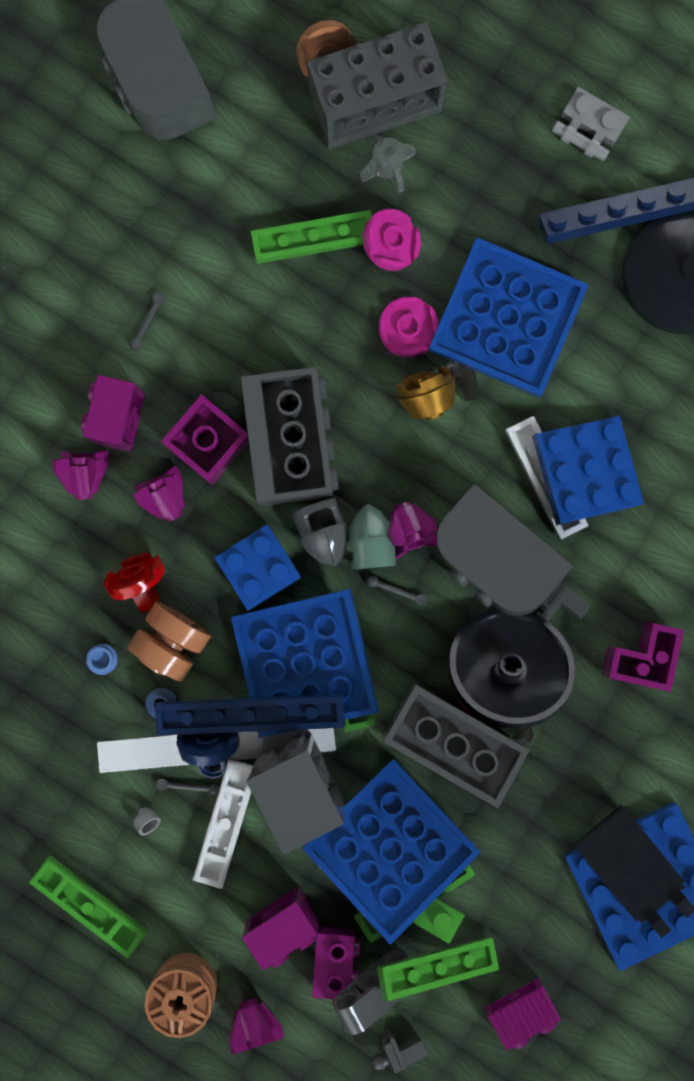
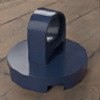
[176,732,240,778]

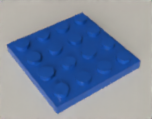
[428,237,589,398]
[231,589,380,738]
[302,759,481,945]
[564,802,694,971]

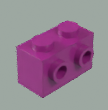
[312,925,360,999]

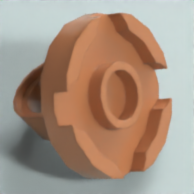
[296,20,357,78]

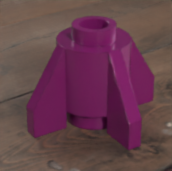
[52,450,109,500]
[133,465,186,522]
[388,502,438,559]
[228,998,285,1055]

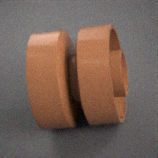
[127,601,212,682]

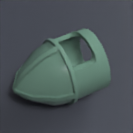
[347,504,397,570]

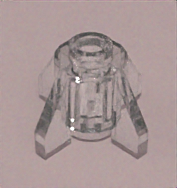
[360,134,416,193]

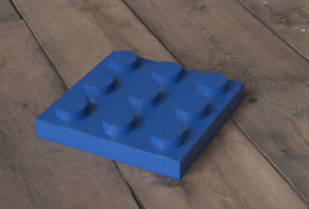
[532,416,644,526]

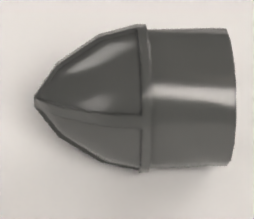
[293,498,348,567]

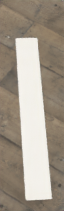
[97,728,336,773]

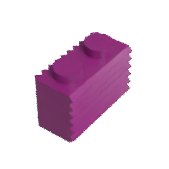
[484,977,561,1050]

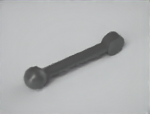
[129,292,165,350]
[366,575,427,606]
[156,778,220,796]

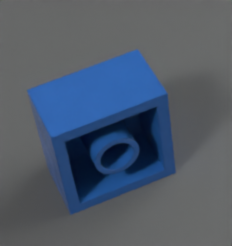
[214,524,302,611]

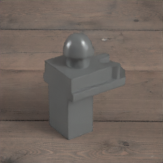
[540,582,590,621]
[372,1027,428,1074]

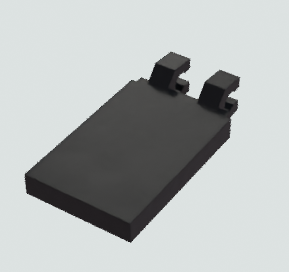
[573,805,694,938]

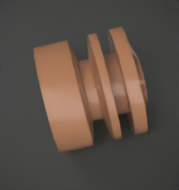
[144,953,218,1038]

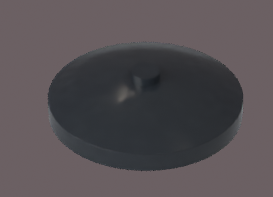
[622,212,694,334]
[448,609,575,729]

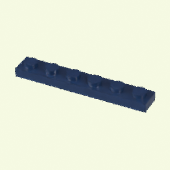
[538,178,694,244]
[155,694,346,736]

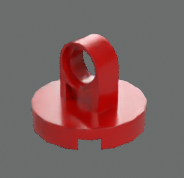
[103,552,165,613]

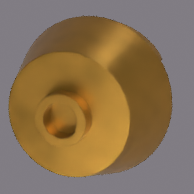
[396,366,455,420]

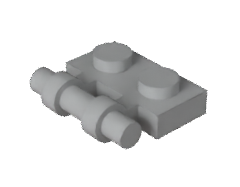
[552,87,630,162]

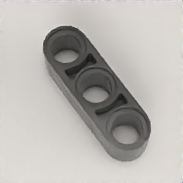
[333,949,408,1035]

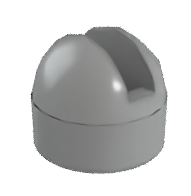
[133,807,161,835]

